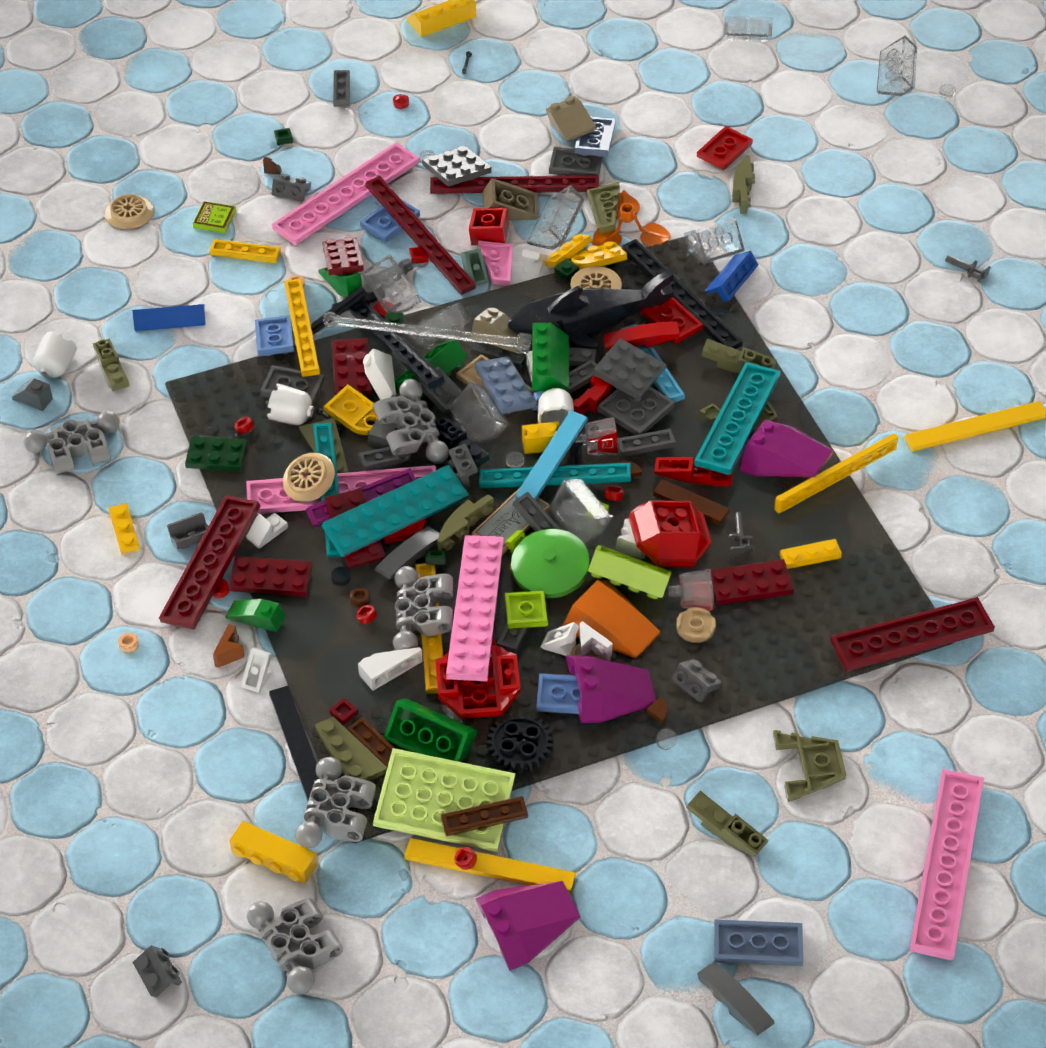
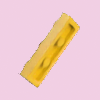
[544,234,592,268]
[108,503,140,554]
[780,539,842,569]

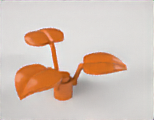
[591,190,671,247]

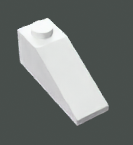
[363,349,396,400]
[358,647,423,691]

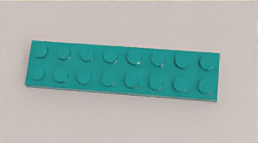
[694,362,780,475]
[322,465,469,557]

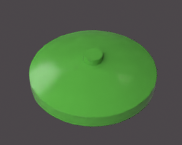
[511,529,590,598]

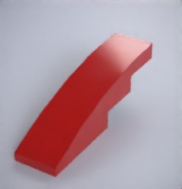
[604,321,680,352]
[654,457,734,486]

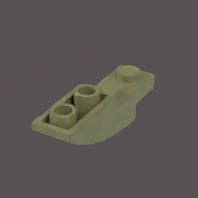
[732,155,755,214]
[701,338,777,373]
[92,339,130,391]
[437,494,493,551]
[686,791,769,856]

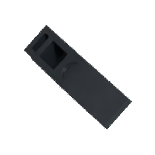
[435,416,490,467]

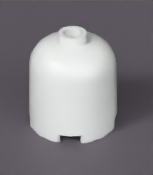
[33,332,77,378]
[267,384,314,425]
[538,388,574,427]

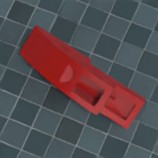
[573,375,614,415]

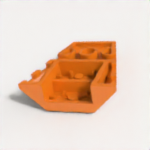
[562,580,660,658]

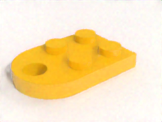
[571,241,627,270]
[324,384,378,435]

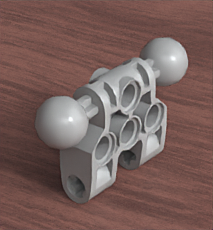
[373,379,449,464]
[23,411,120,474]
[393,566,453,650]
[295,757,377,848]
[246,898,344,995]

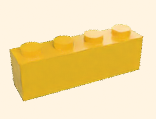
[229,821,318,884]

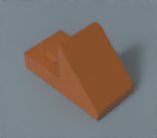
[213,624,245,667]

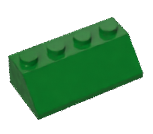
[532,323,569,391]
[394,339,468,399]
[384,698,477,762]

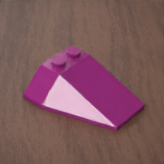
[740,420,833,477]
[566,655,656,723]
[475,881,581,971]

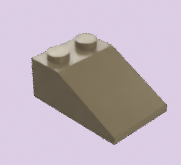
[546,96,597,142]
[483,178,539,220]
[471,308,532,354]

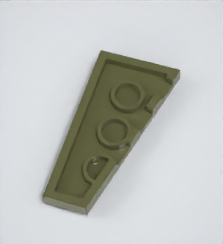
[586,182,620,234]
[298,418,349,473]
[315,717,387,781]

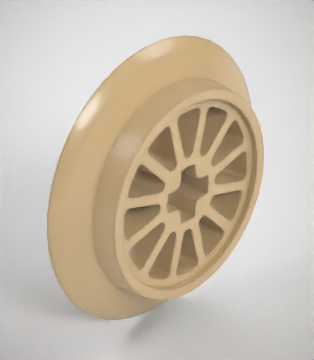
[104,194,154,229]
[570,266,622,289]
[283,453,335,502]

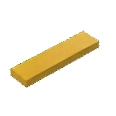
[209,239,281,263]

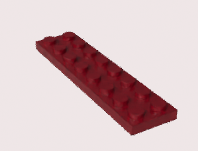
[159,495,261,630]
[830,597,995,672]

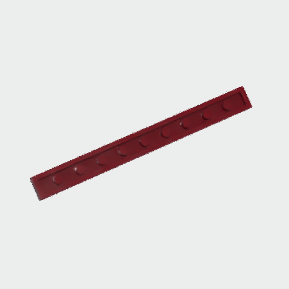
[430,175,599,194]
[366,176,476,295]

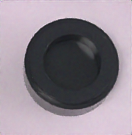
[331,567,351,586]

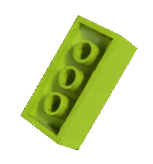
[588,545,672,599]

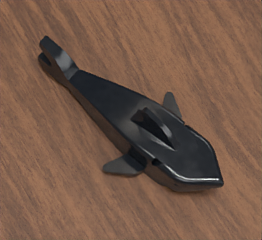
[508,270,674,349]

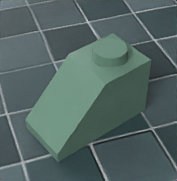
[460,248,489,285]

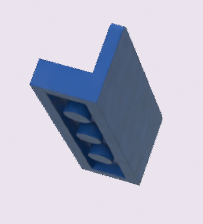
[705,250,759,302]
[132,304,206,331]

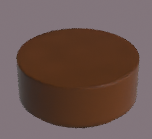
[350,588,370,607]

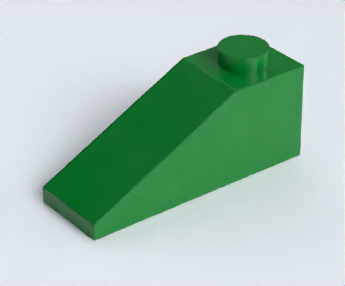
[318,267,362,297]
[225,599,286,632]

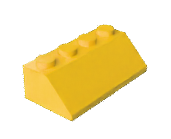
[406,0,476,37]

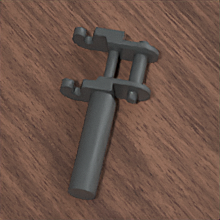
[945,255,991,282]
[728,512,754,554]

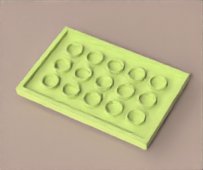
[373,748,515,852]

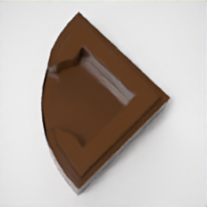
[263,157,282,175]
[620,460,642,478]
[647,697,667,724]

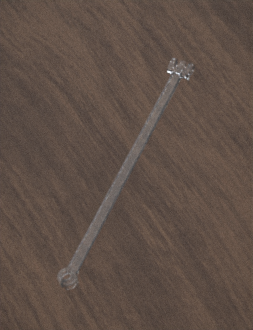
[323,312,532,353]

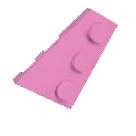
[478,241,513,286]

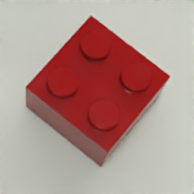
[469,208,509,246]

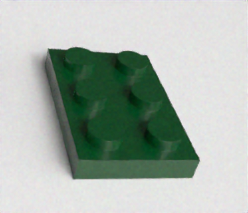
[185,435,248,472]

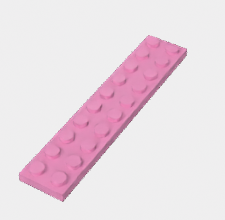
[272,143,419,246]
[246,465,436,514]
[446,535,504,681]
[909,769,984,961]

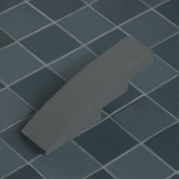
[375,526,440,580]
[697,962,775,1036]

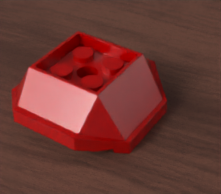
[629,501,712,567]
[435,645,520,719]

